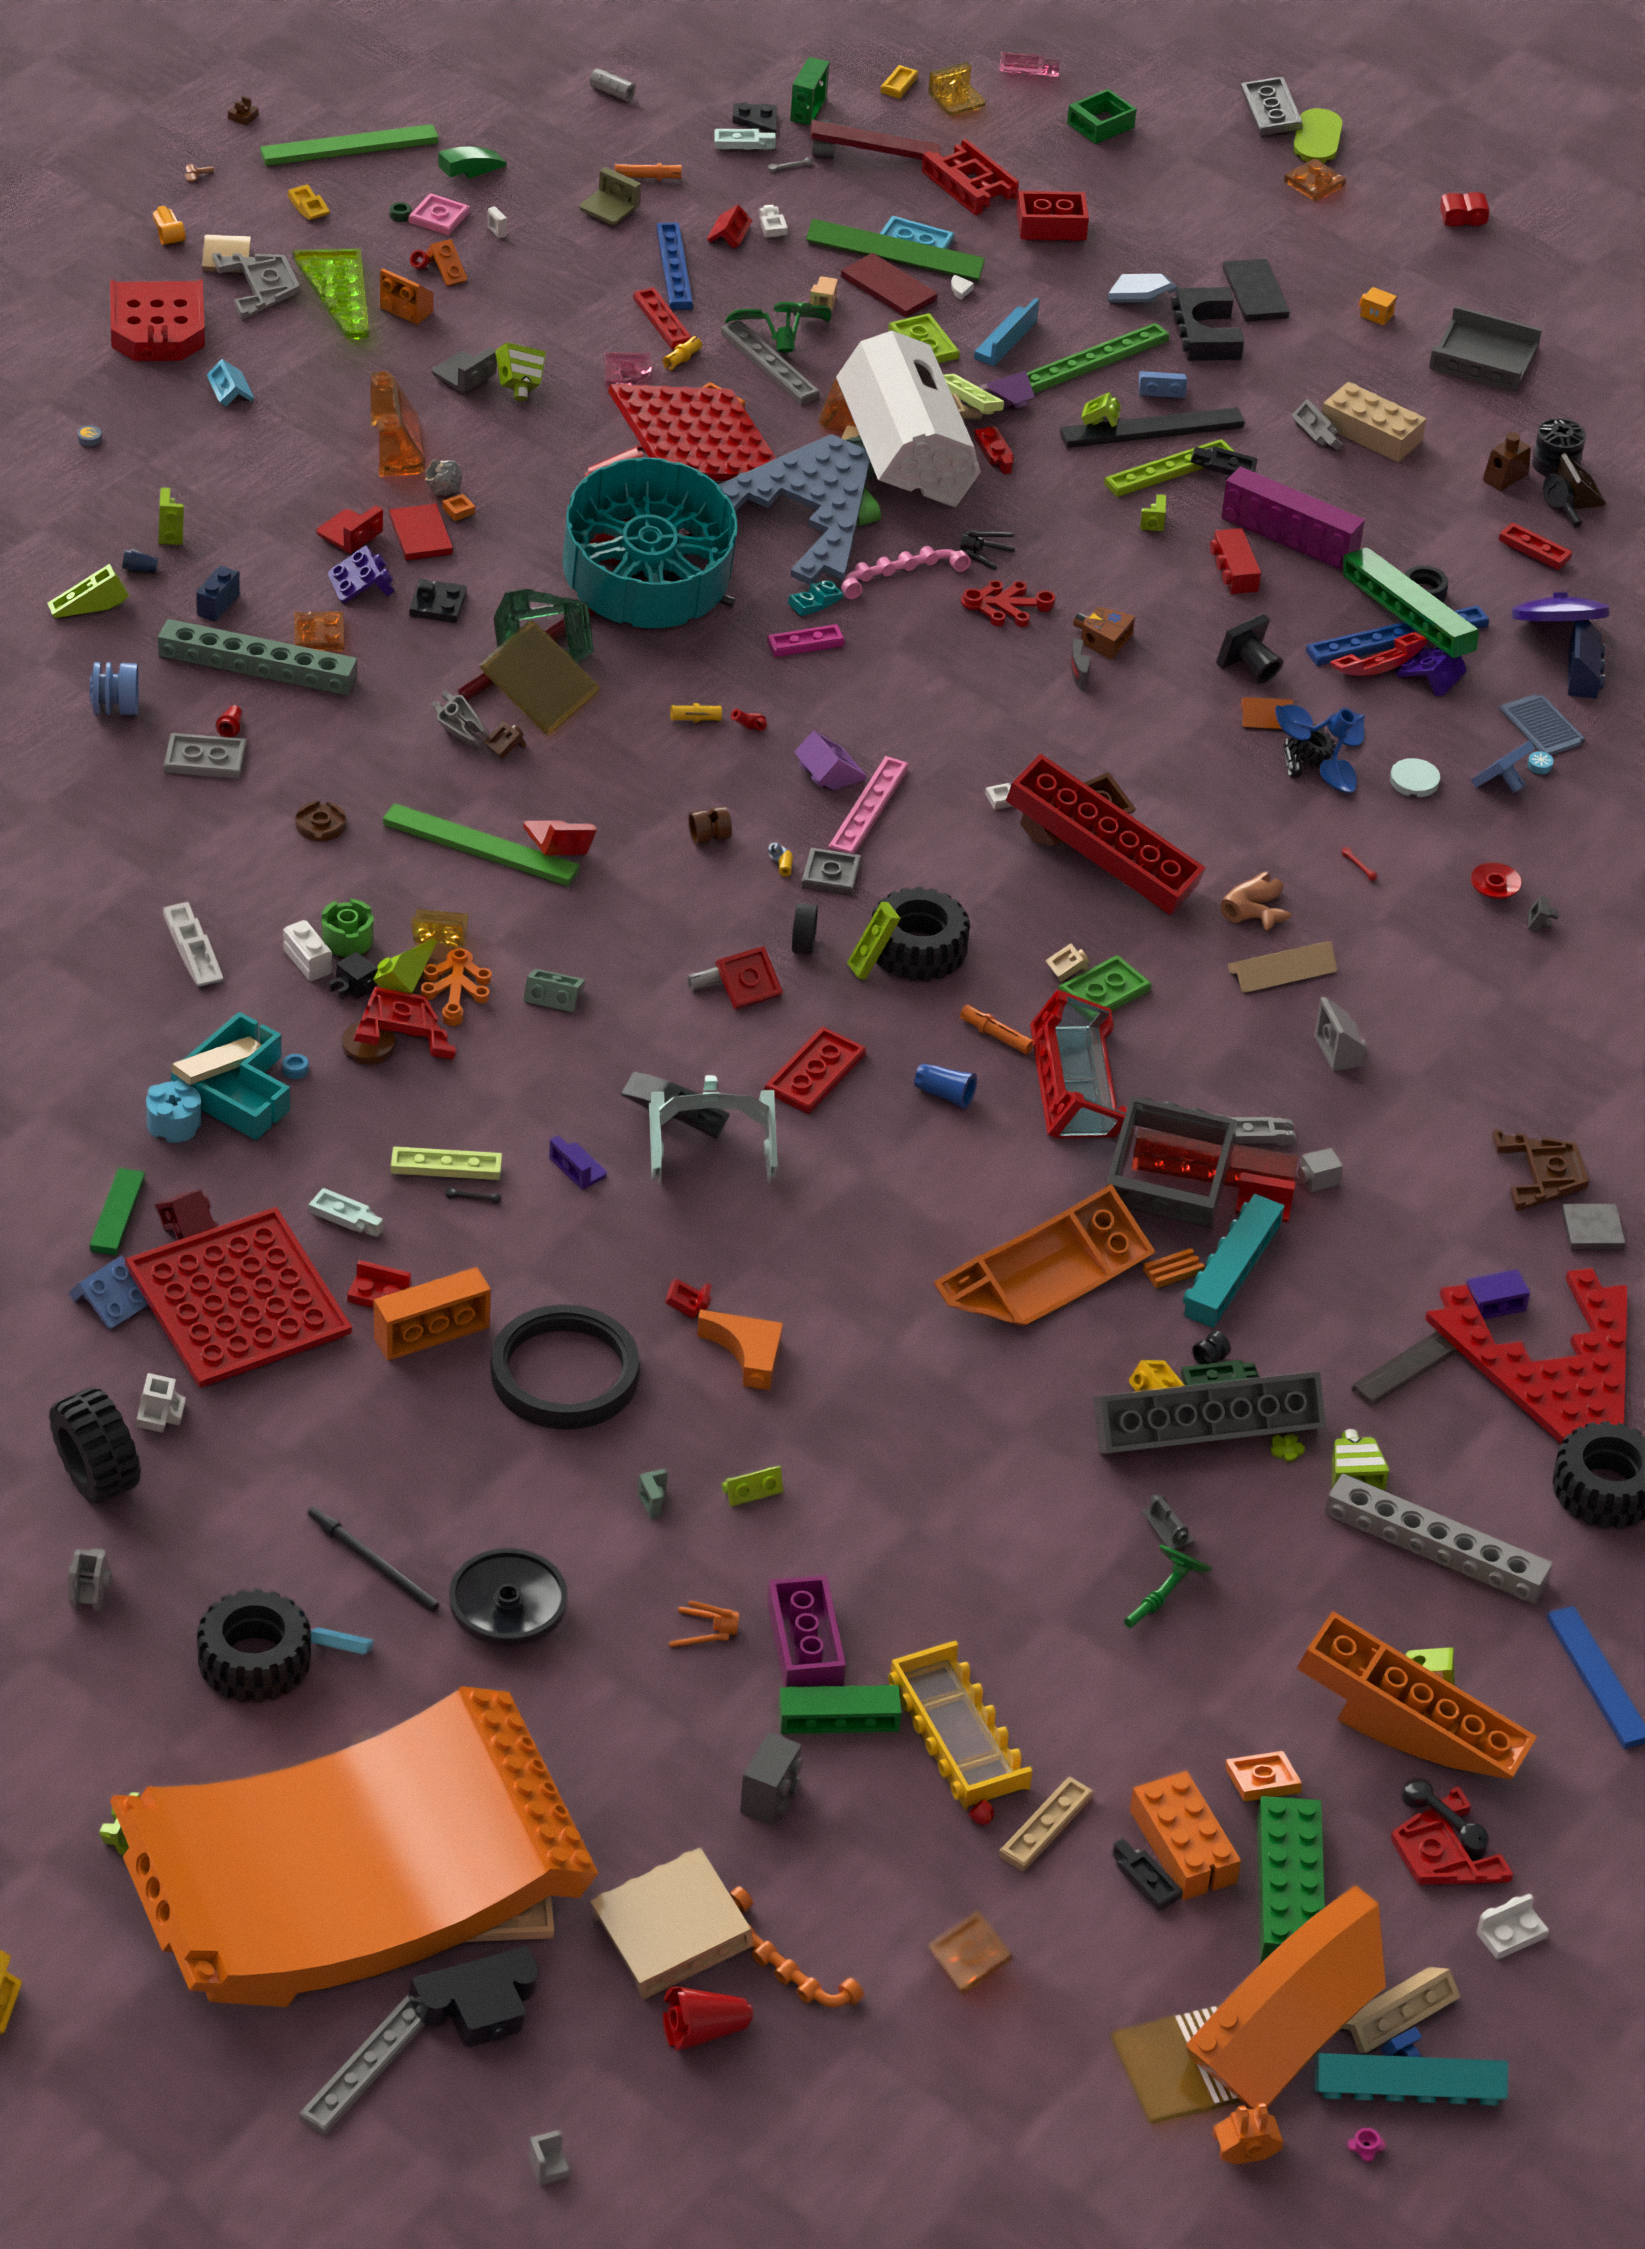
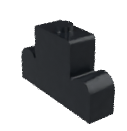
[408,1946,539,2047]

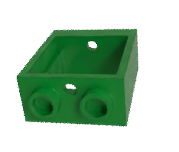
[790,57,830,126]
[1067,89,1137,144]

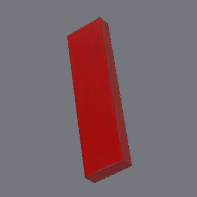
[633,287,691,350]

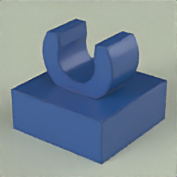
[1381,2027,1422,2057]

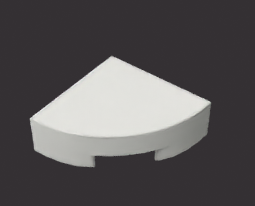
[951,275,974,300]

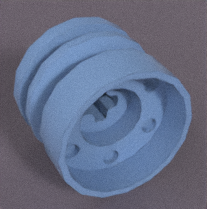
[90,662,139,716]

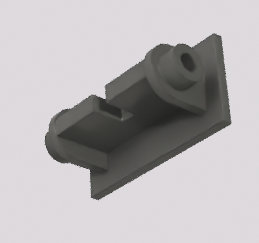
[1141,1494,1195,1550]

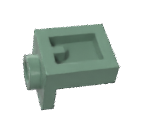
[638,1469,668,1519]

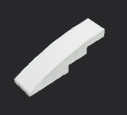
[163,902,223,987]

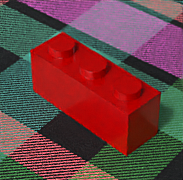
[1210,528,1261,594]

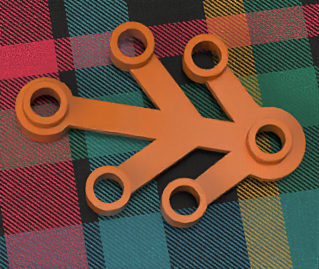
[421,948,492,1026]

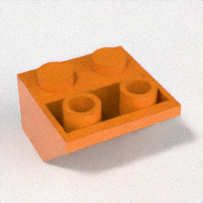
[380,268,434,325]

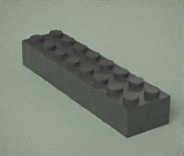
[1093,1371,1326,1453]

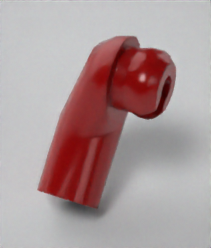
[730,708,767,731]

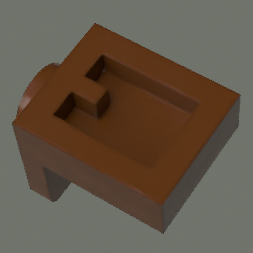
[483,721,527,760]

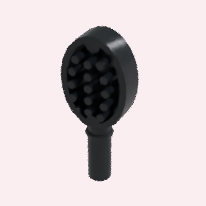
[1543,474,1582,527]

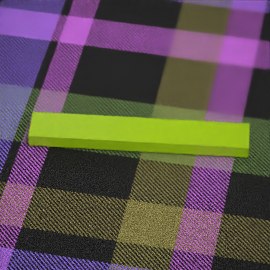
[1104,439,1235,497]

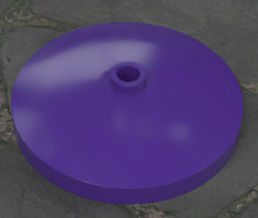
[1512,592,1610,621]

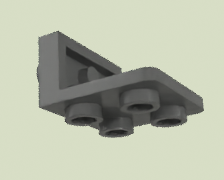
[432,347,497,394]

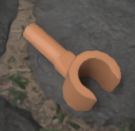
[185,164,214,182]

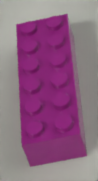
[1221,466,1365,570]

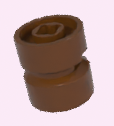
[688,806,732,845]

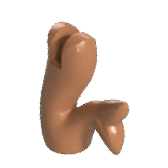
[1220,871,1292,930]

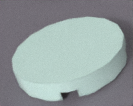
[1390,758,1440,797]

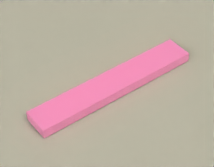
[828,756,909,854]

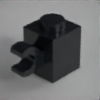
[329,952,377,999]

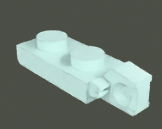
[715,129,776,150]
[308,1188,383,1237]

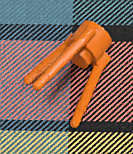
[669,1601,739,1647]

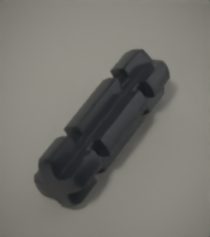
[1283,738,1302,777]

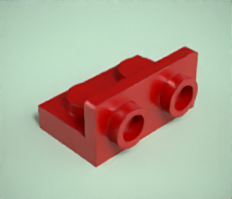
[347,1260,411,1308]

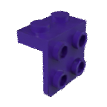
[328,545,395,603]
[1396,646,1467,696]

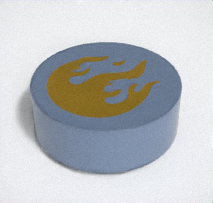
[78,425,102,447]

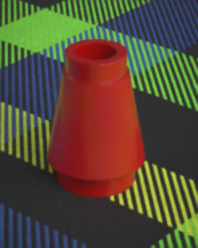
[216,705,243,738]

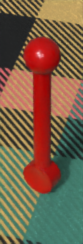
[1341,847,1377,881]

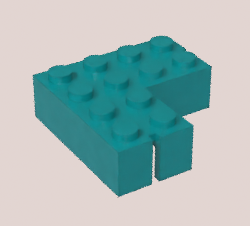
[171,1011,290,1140]

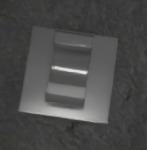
[1528,895,1559,932]

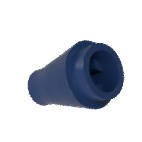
[122,548,158,573]

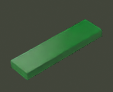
[89,1168,145,1256]

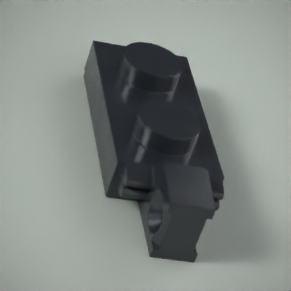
[1190,446,1257,476]
[1112,1838,1183,1912]

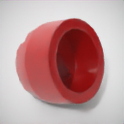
[410,250,430,270]
[968,1798,995,1825]

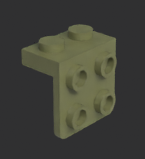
[579,167,641,225]

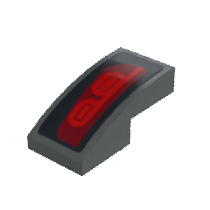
[1071,639,1090,691]

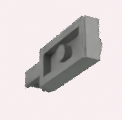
[1291,398,1343,450]

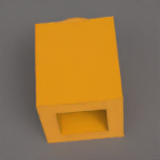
[1359,287,1397,325]

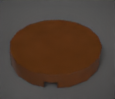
[295,801,346,841]
[342,1022,395,1065]

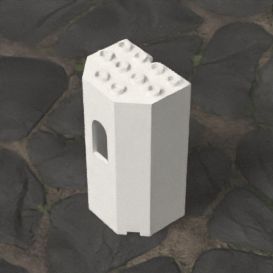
[836,331,981,507]

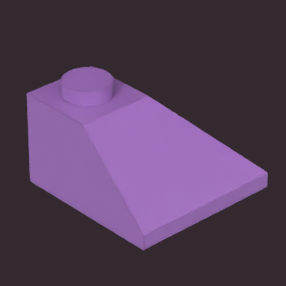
[979,371,1035,409]

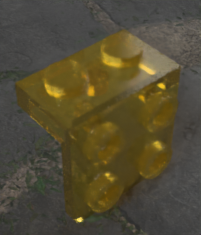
[928,61,986,115]
[411,908,469,948]

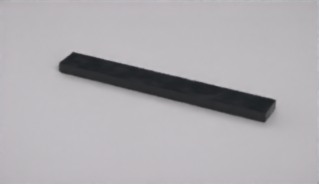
[1060,407,1245,448]

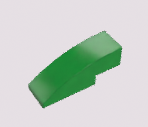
[438,147,507,179]

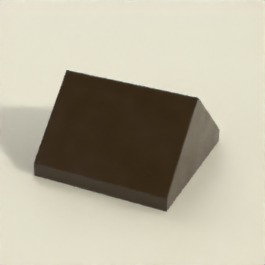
[1557,452,1607,510]

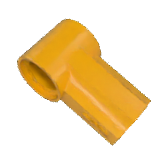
[153,206,186,245]

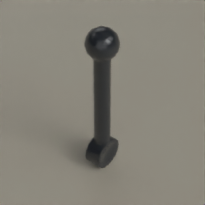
[445,1187,502,1204]

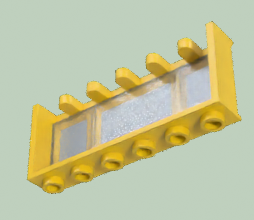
[888,1640,1033,1810]

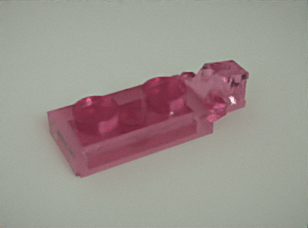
[999,52,1060,76]

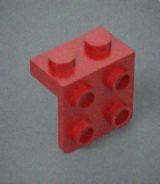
[317,505,383,554]
[523,820,597,856]

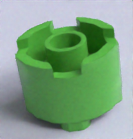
[322,899,374,958]

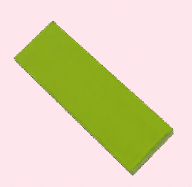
[847,902,901,980]

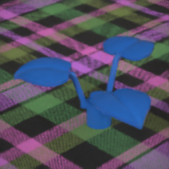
[1275,705,1365,794]

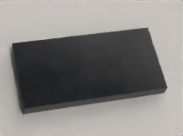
[1222,258,1290,321]

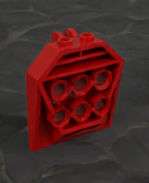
[110,279,205,361]

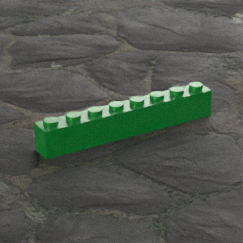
[1343,547,1479,658]

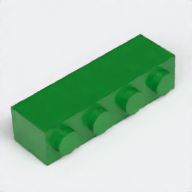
[778,1685,901,1734]

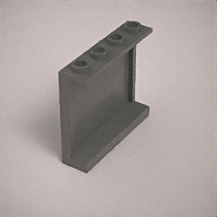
[1429,306,1542,393]

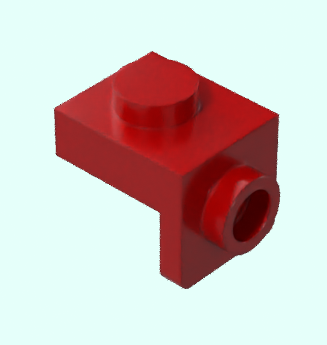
[665,1278,712,1319]

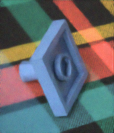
[1471,740,1535,793]

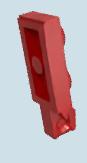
[974,426,1014,475]

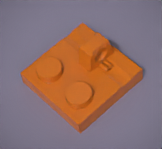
[1226,1751,1302,1802]

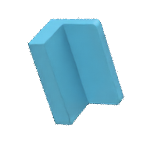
[207,359,254,406]

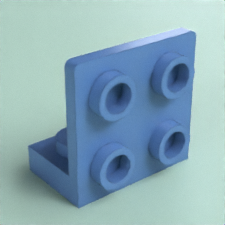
[68,1255,148,1329]

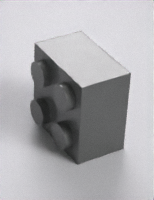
[740,1732,804,1825]

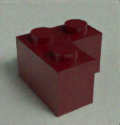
[154,1189,219,1241]

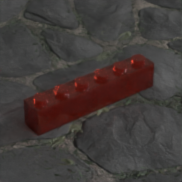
[1131,1128,1298,1188]

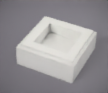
[487,206,507,239]
[985,783,1012,810]

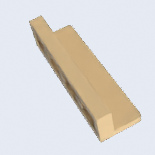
[1228,941,1337,993]
[1341,1967,1461,2053]

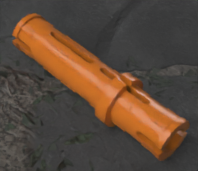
[615,163,682,181]
[960,1004,1034,1055]

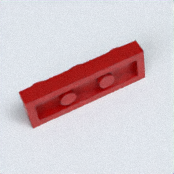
[1498,522,1572,570]

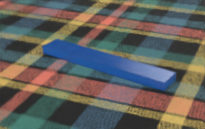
[656,222,693,310]
[1546,1606,1645,1749]

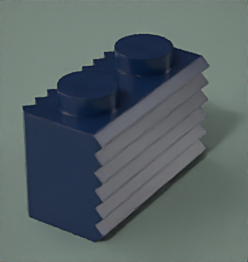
[196,565,241,622]

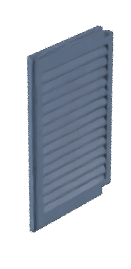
[1498,694,1585,755]

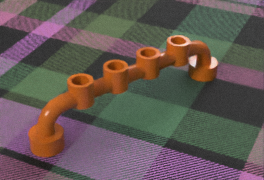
[729,1886,865,2008]

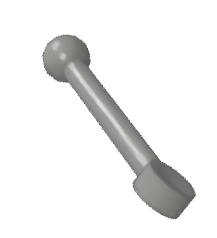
[768,157,812,173]

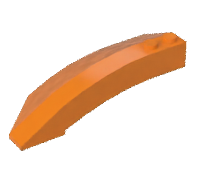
[933,1184,1156,1326]
[1185,1885,1386,2109]

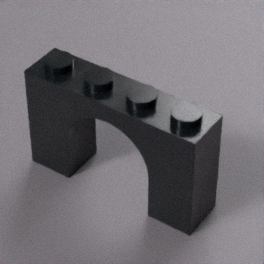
[1171,287,1244,361]

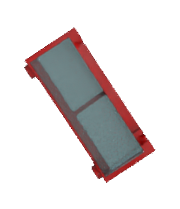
[1030,989,1127,1138]

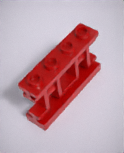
[922,139,1019,216]

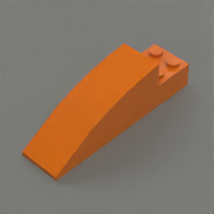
[1297,1610,1537,1780]

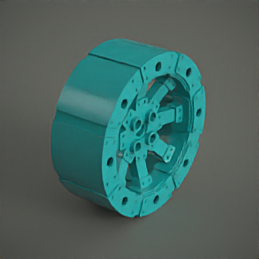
[562,457,737,628]

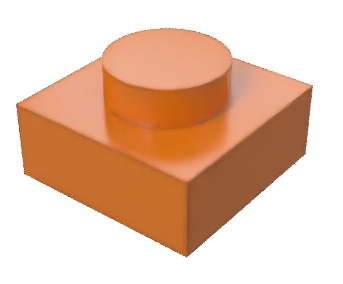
[442,493,476,521]

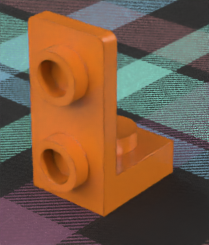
[426,239,467,286]

